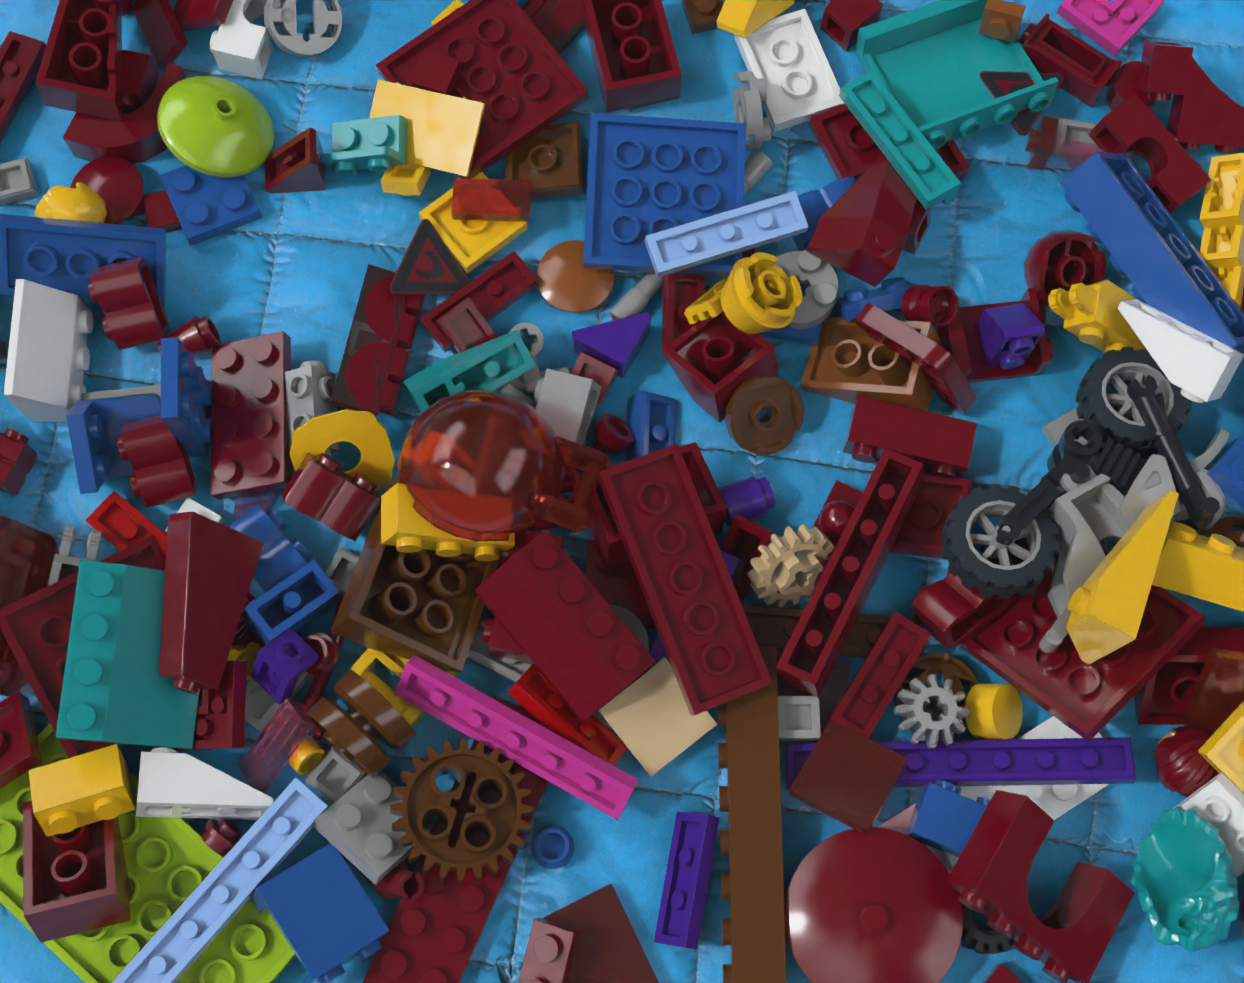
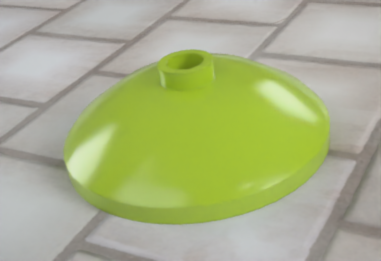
[157,76,274,178]

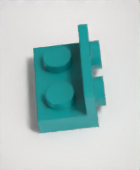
[321,115,407,176]

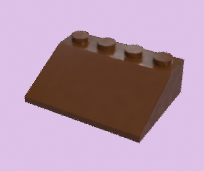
[331,472,501,673]

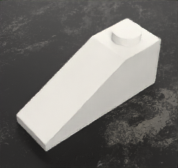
[1118,299,1244,403]
[136,747,273,820]

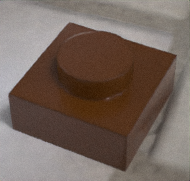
[681,0,723,34]

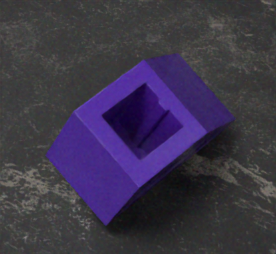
[976,303,1045,369]

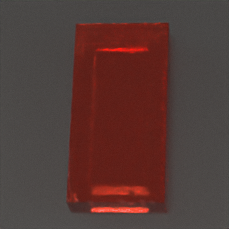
[451,178,533,222]

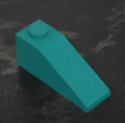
[403,330,536,426]

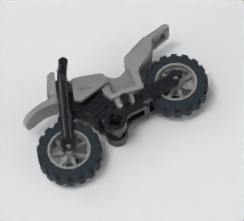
[941,347,1230,653]

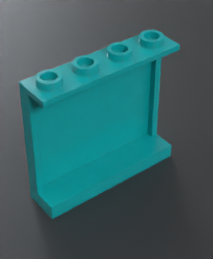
[855,0,1059,150]

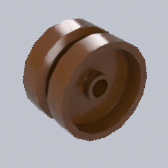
[306,669,417,779]

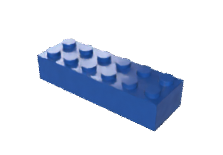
[1060,152,1244,354]

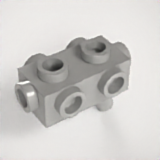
[284,360,341,456]

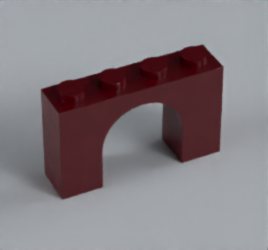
[946,790,1135,983]

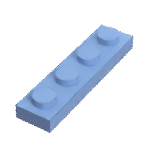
[644,191,808,277]

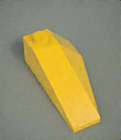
[1066,490,1179,665]

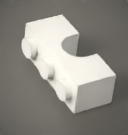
[210,0,284,79]

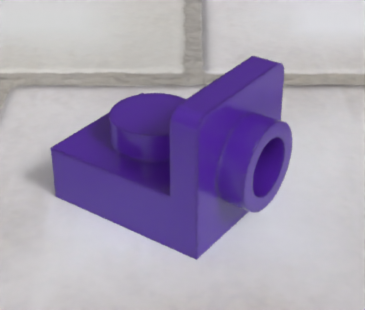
[250,629,318,705]

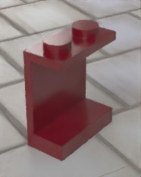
[937,288,1053,383]

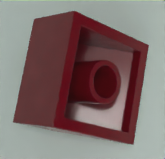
[662,311,779,423]

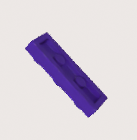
[654,812,719,950]

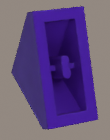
[572,311,651,378]

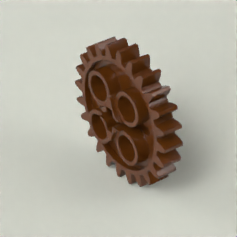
[390,738,534,884]

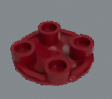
[70,157,144,225]

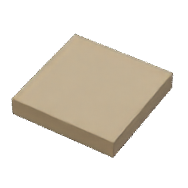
[598,656,717,777]

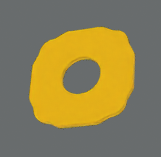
[289,409,395,491]

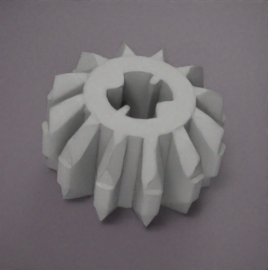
[894,674,970,749]

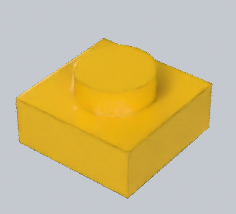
[380,162,431,196]

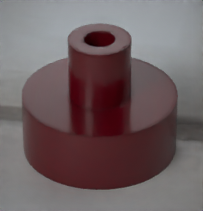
[593,413,634,455]

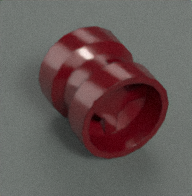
[901,284,959,326]

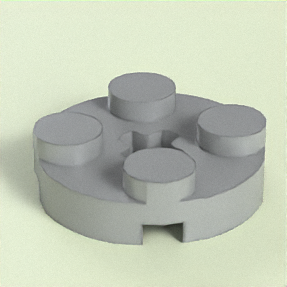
[733,71,771,151]
[775,249,839,329]

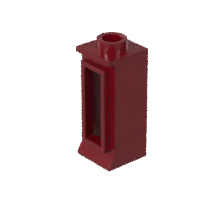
[1019,13,1122,108]

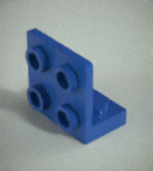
[66,394,161,494]

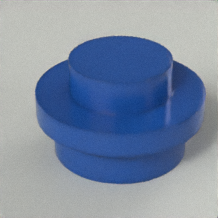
[531,825,574,869]

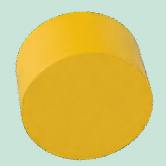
[965,684,1023,740]

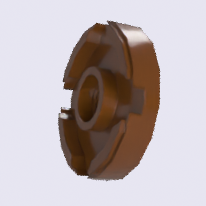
[725,374,804,455]

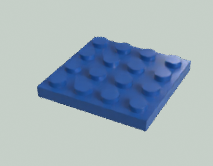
[583,113,746,277]

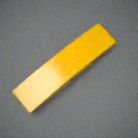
[1199,153,1244,307]

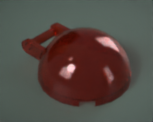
[398,389,610,542]

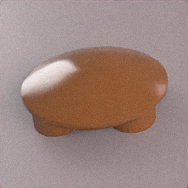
[537,240,614,313]

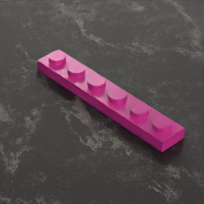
[394,655,639,820]

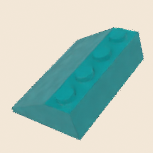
[55,560,199,749]

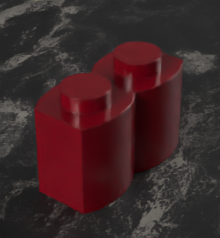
[88,256,170,350]
[117,415,197,508]
[282,452,381,541]
[912,571,1012,649]

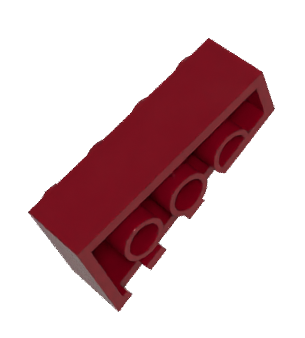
[35,0,122,122]

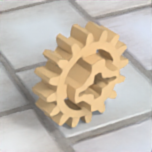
[747,524,834,608]

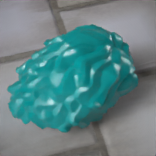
[1130,806,1240,952]

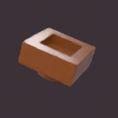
[979,0,1026,43]

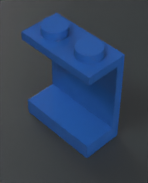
[251,843,390,983]

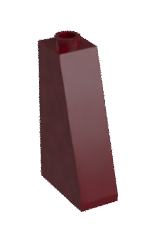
[159,511,264,695]

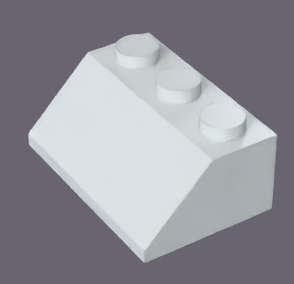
[4,279,93,422]

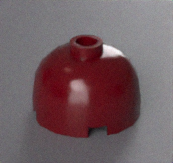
[1024,230,1106,306]

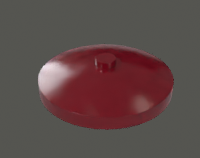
[784,827,963,983]

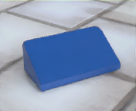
[625,391,676,462]

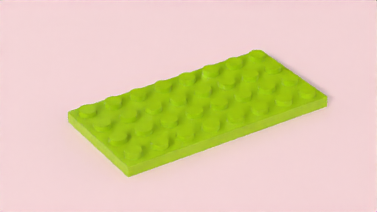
[0,723,296,983]

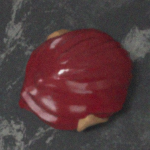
[1154,725,1219,797]

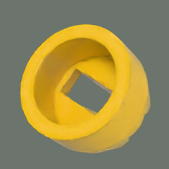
[287,737,325,775]

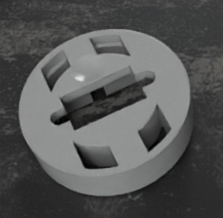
[264,0,342,57]

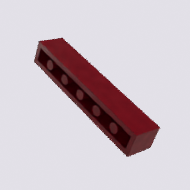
[776,448,924,698]

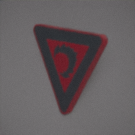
[979,71,1064,136]
[388,219,470,295]

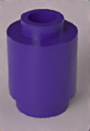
[718,476,775,527]

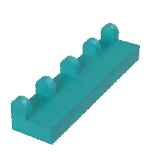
[839,70,961,209]

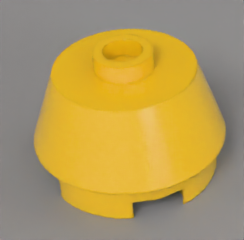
[720,252,803,334]

